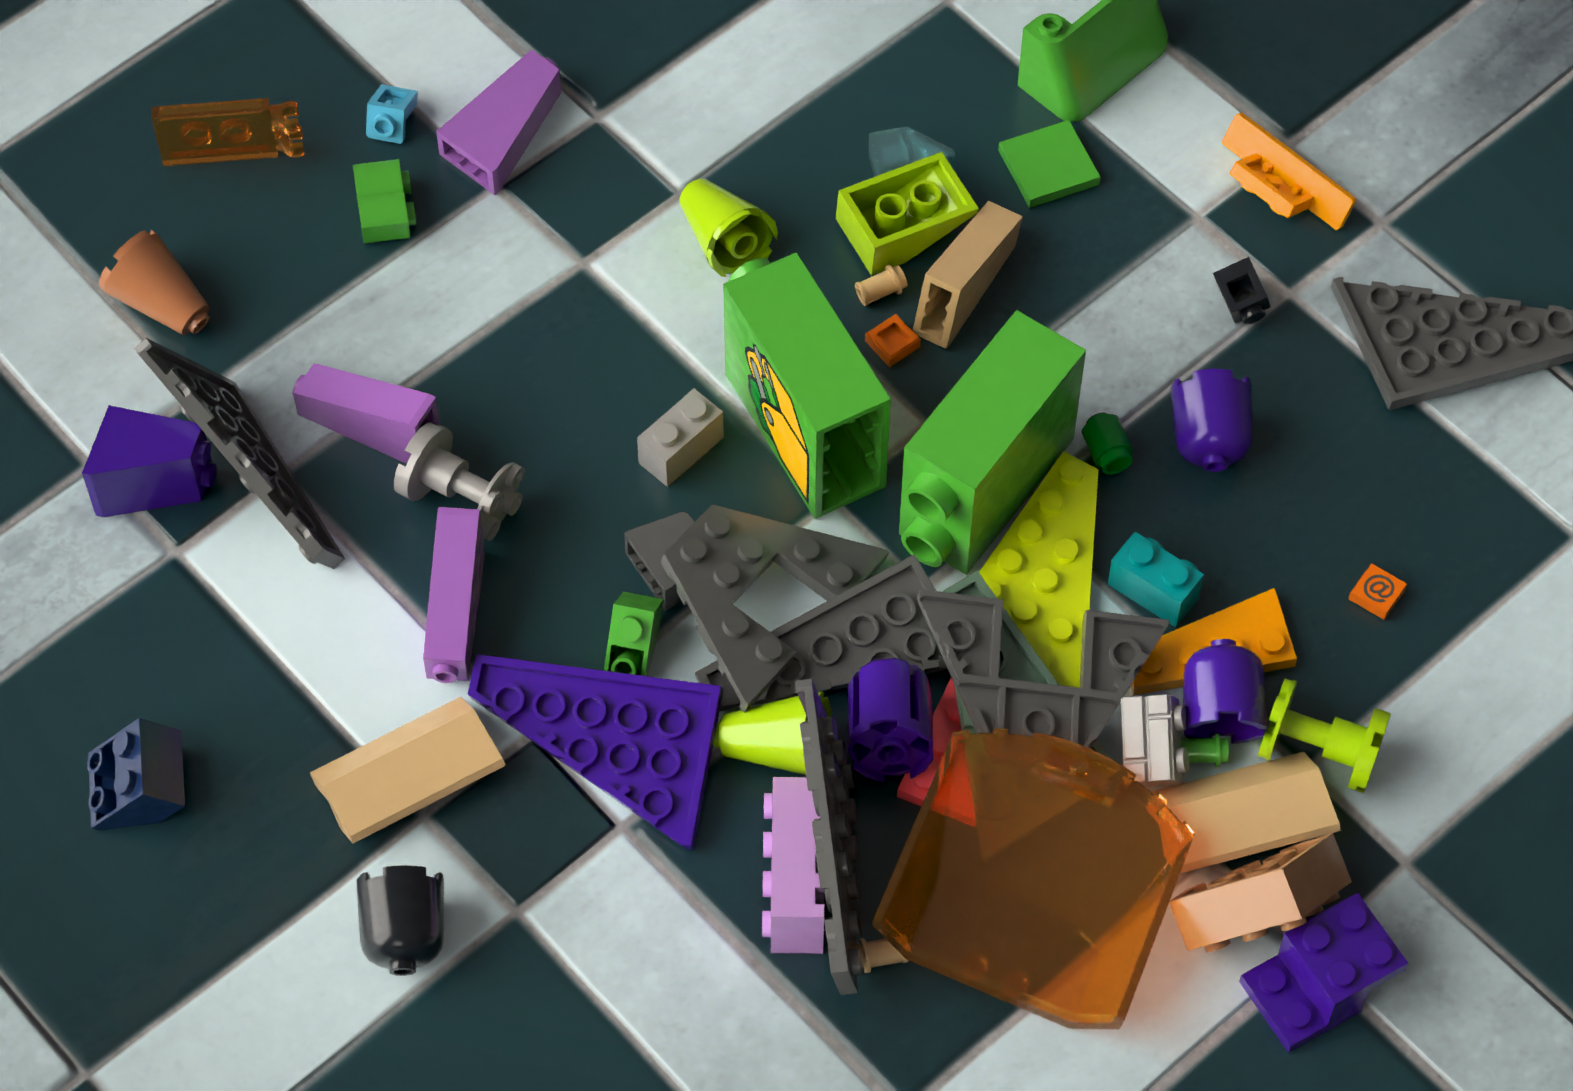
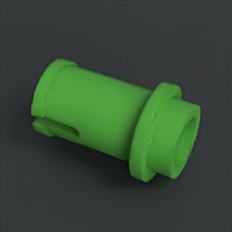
[1181,733,1229,767]

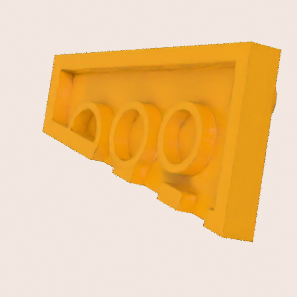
[1131,588,1297,696]

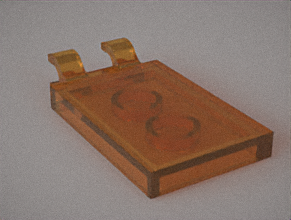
[152,98,304,166]

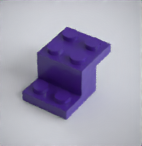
[1239,893,1409,1053]

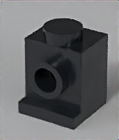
[1213,257,1271,325]

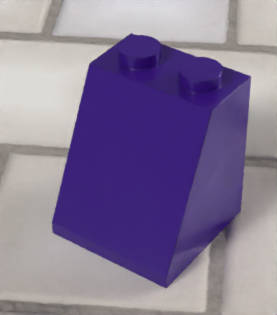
[82,405,217,517]

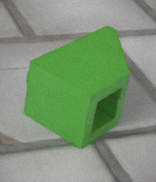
[604,591,664,676]

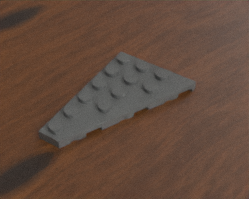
[134,338,345,569]

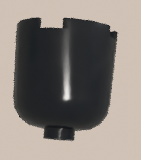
[357,865,444,976]

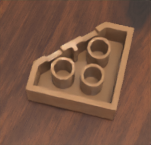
[1169,833,1352,952]

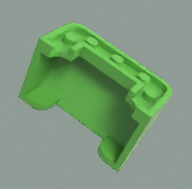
[1018,0,1168,122]

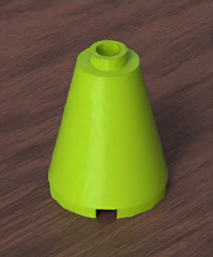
[679,178,778,277]
[714,692,832,775]

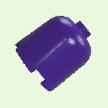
[1171,369,1253,472]
[1183,639,1268,744]

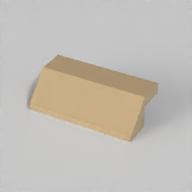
[310,697,506,843]
[1143,752,1341,874]

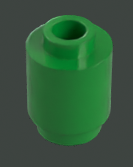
[1081,412,1133,475]

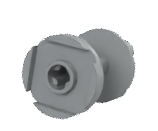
[394,422,525,541]

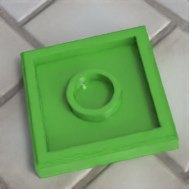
[998,120,1100,208]

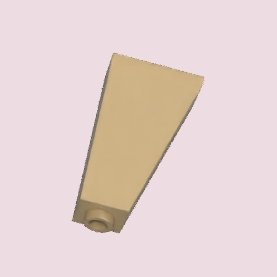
[912,201,1023,349]

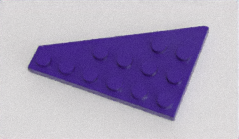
[468,654,723,850]

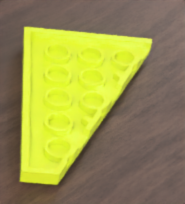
[979,451,1099,688]

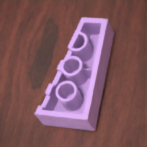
[762,777,824,954]

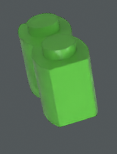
[353,159,416,244]

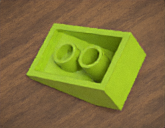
[836,152,979,276]

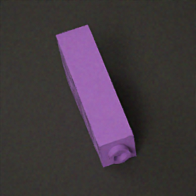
[436,49,561,195]
[292,363,440,464]
[423,507,486,683]

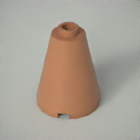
[99,230,210,335]

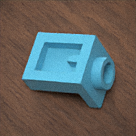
[366,84,418,144]

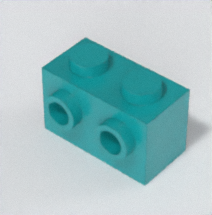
[1107,532,1204,628]

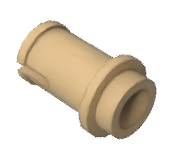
[855,265,908,306]
[856,934,909,973]

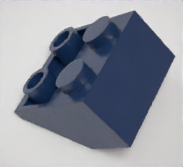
[87,718,185,830]

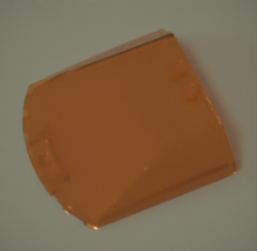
[872,728,1195,1029]

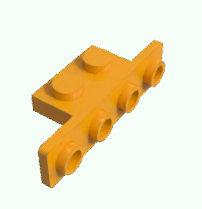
[1222,112,1356,230]

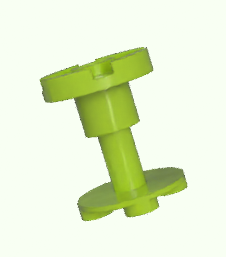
[1258,678,1391,794]

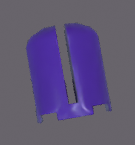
[848,658,933,782]

